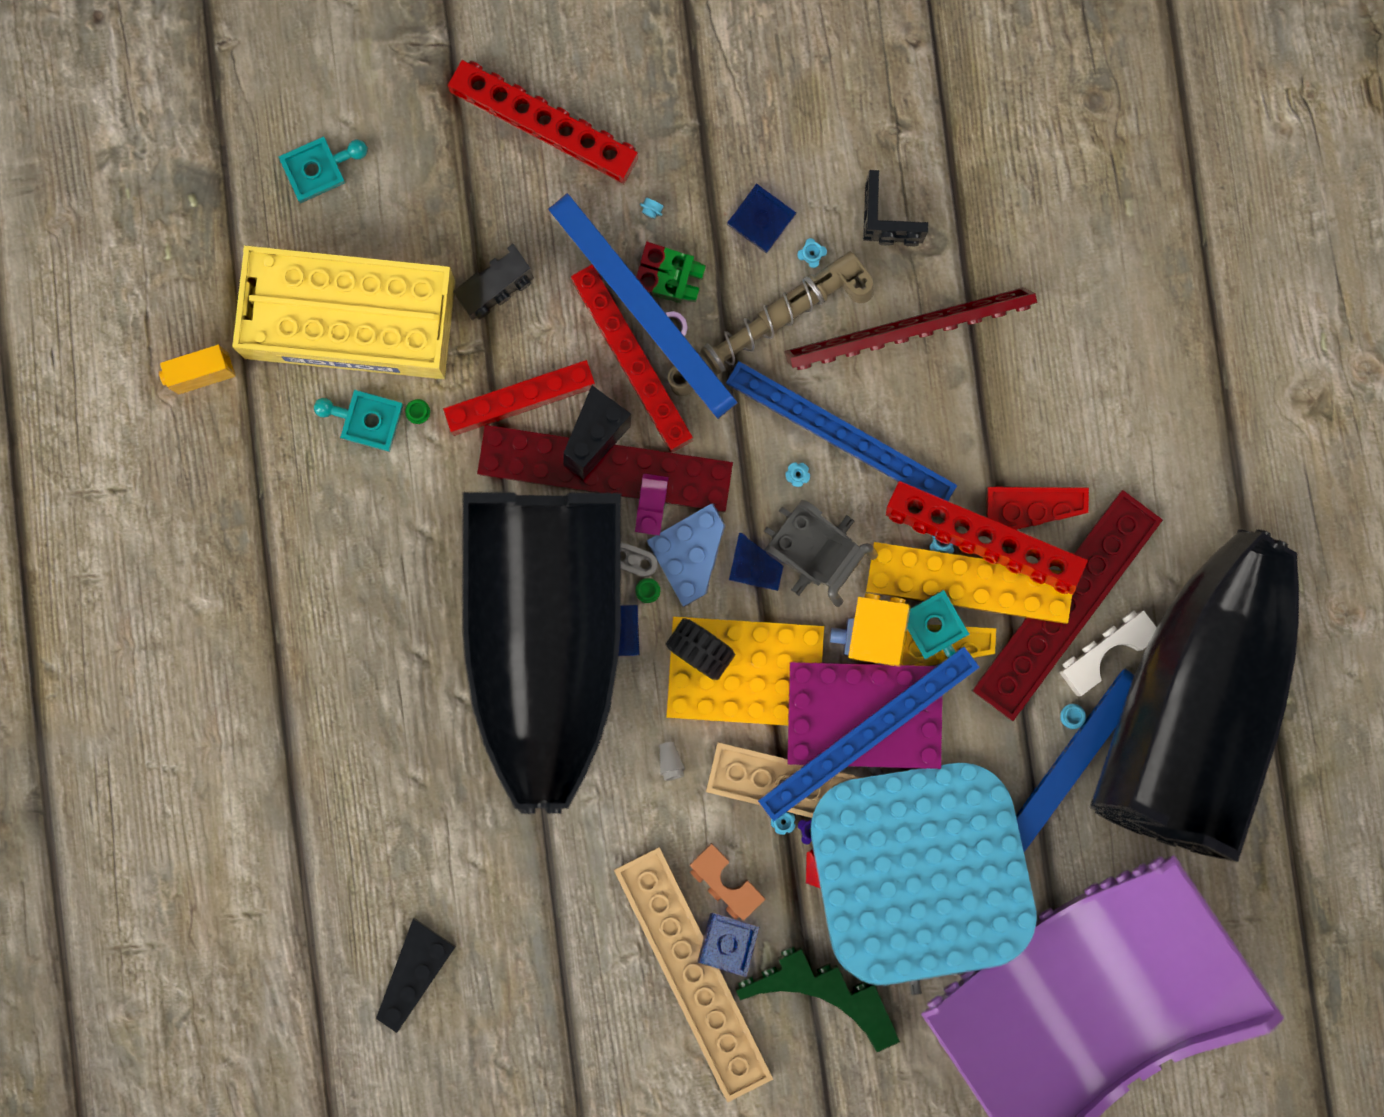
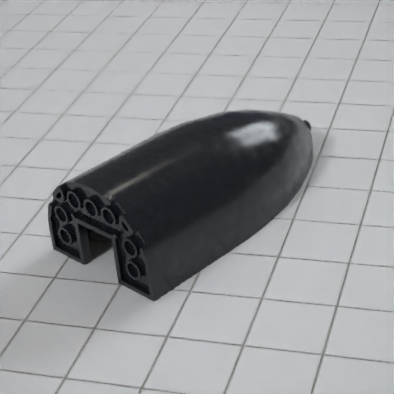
[462,492,621,814]
[1090,529,1299,862]

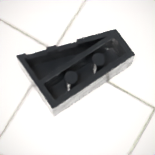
[453,244,534,320]
[563,385,631,480]

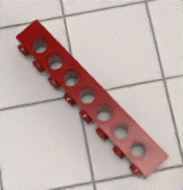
[448,60,638,184]
[571,264,693,453]
[886,481,1088,595]

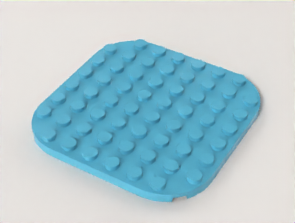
[811,763,1036,985]

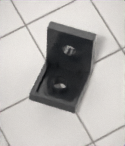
[863,170,928,247]

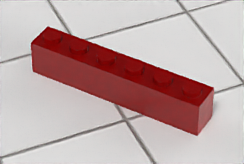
[443,360,596,436]

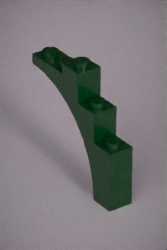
[735,946,900,1053]

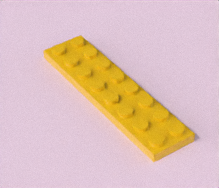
[866,542,1072,624]

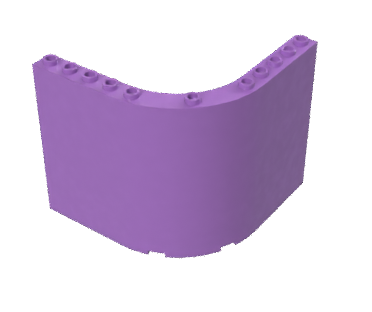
[921,855,1285,1117]

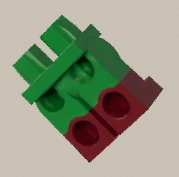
[636,241,706,304]

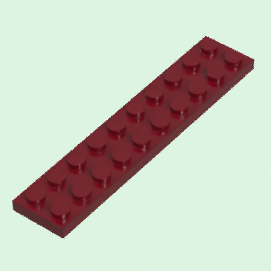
[784,287,1038,370]
[477,425,733,513]
[971,490,1163,721]

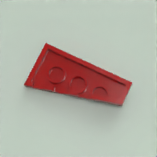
[986,487,1089,530]

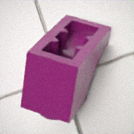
[635,474,669,536]

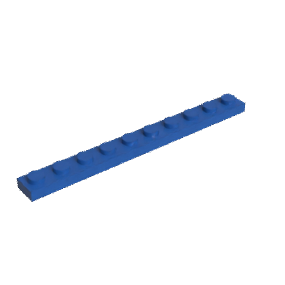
[726,361,957,501]
[758,646,980,822]

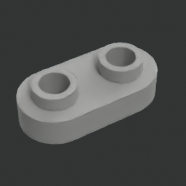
[621,543,657,577]

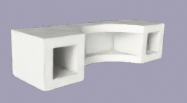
[1059,610,1157,696]

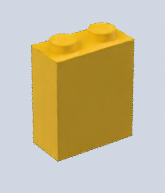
[159,344,236,395]
[848,593,911,667]

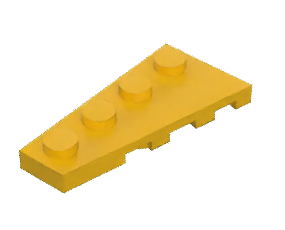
[901,624,996,666]

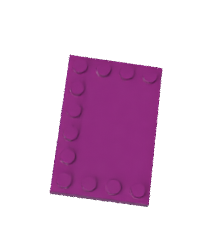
[787,662,943,769]

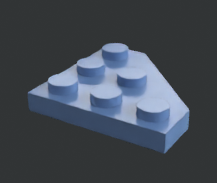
[647,503,725,607]

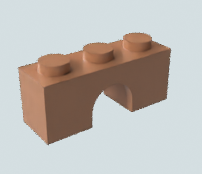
[690,843,765,921]

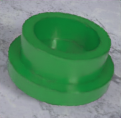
[405,399,431,425]
[635,578,661,603]

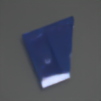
[729,533,784,591]

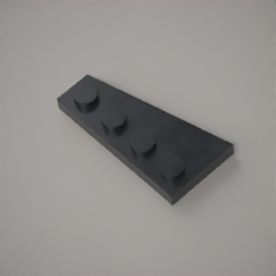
[376,918,456,1033]

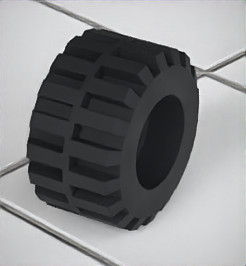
[665,618,735,680]

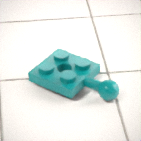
[279,136,368,204]
[314,390,404,452]
[907,590,969,659]

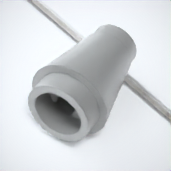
[659,742,685,781]

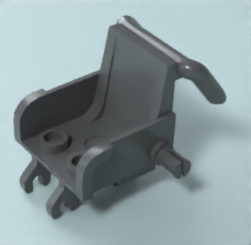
[764,500,878,607]

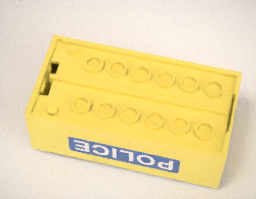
[233,246,455,379]

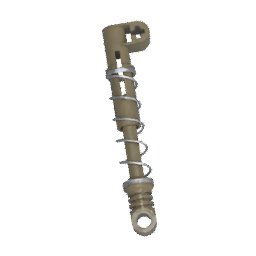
[668,251,874,396]

